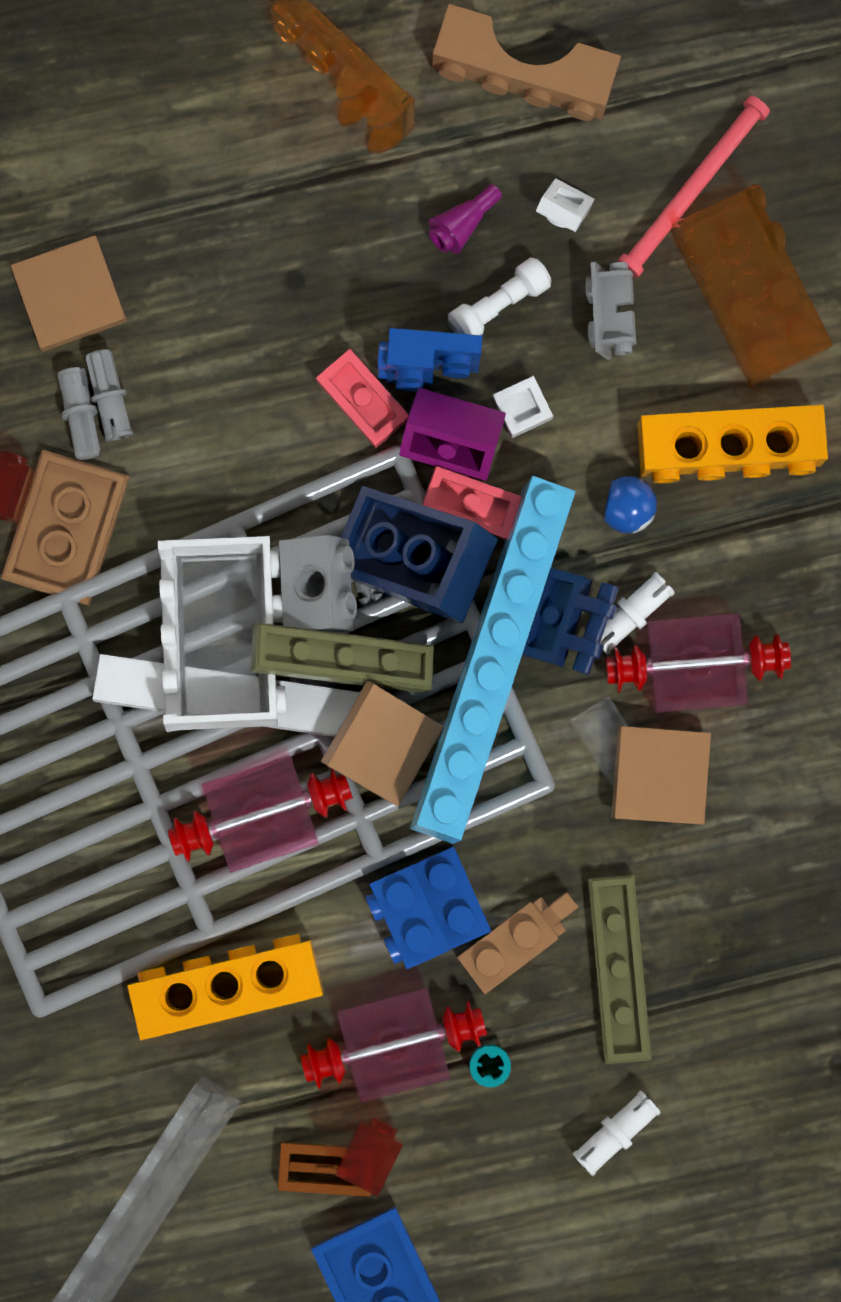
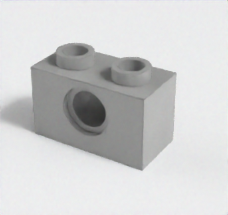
[279,535,357,633]

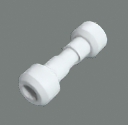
[448,257,552,335]

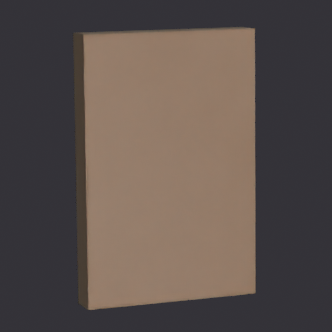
[1,450,130,606]

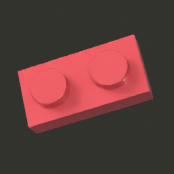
[316,349,409,449]
[421,466,522,541]

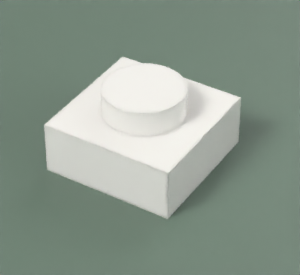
[536,178,595,232]
[492,376,553,439]

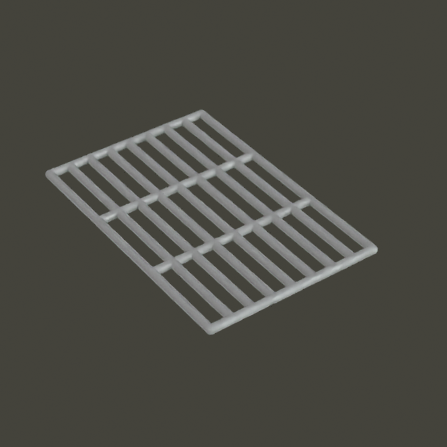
[0,445,555,1018]

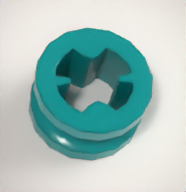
[469,1044,511,1087]

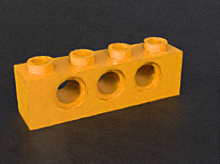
[637,405,828,483]
[127,934,324,1041]

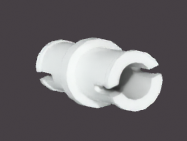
[600,572,675,655]
[572,1090,661,1176]

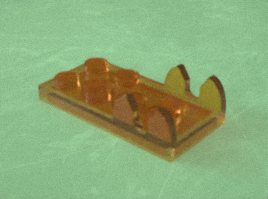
[270,0,415,154]
[671,184,833,387]

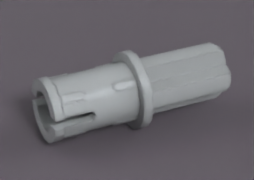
[86,349,134,442]
[57,367,100,460]

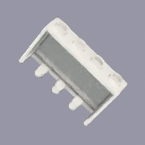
[158,536,286,732]

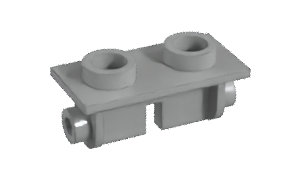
[586,262,637,360]

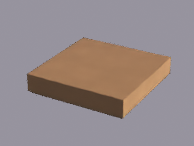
[11,235,127,352]
[321,681,444,806]
[611,726,711,825]

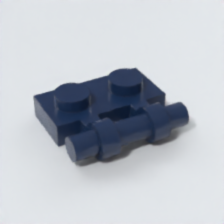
[522,568,619,675]

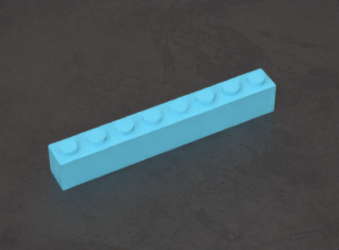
[410,476,576,844]

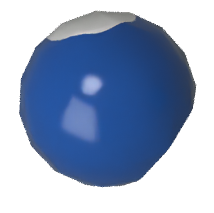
[604,476,657,533]

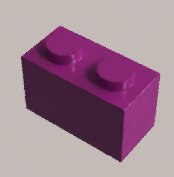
[399,388,506,481]

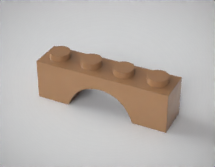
[432,4,621,121]

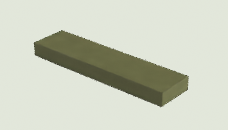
[251,623,434,693]
[588,875,651,1064]

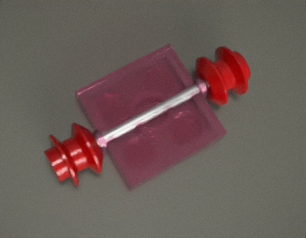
[605,614,791,713]
[168,756,353,873]
[300,987,487,1103]

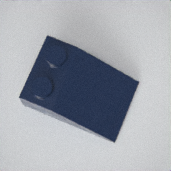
[341,486,498,623]

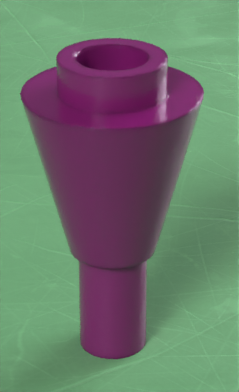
[428,184,502,254]

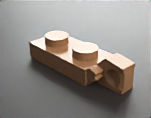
[457,892,578,994]

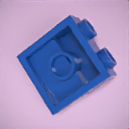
[378,328,482,392]
[365,847,491,969]

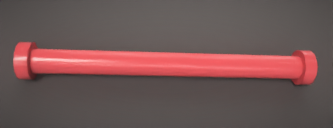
[617,96,770,278]

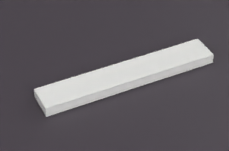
[93,654,360,737]

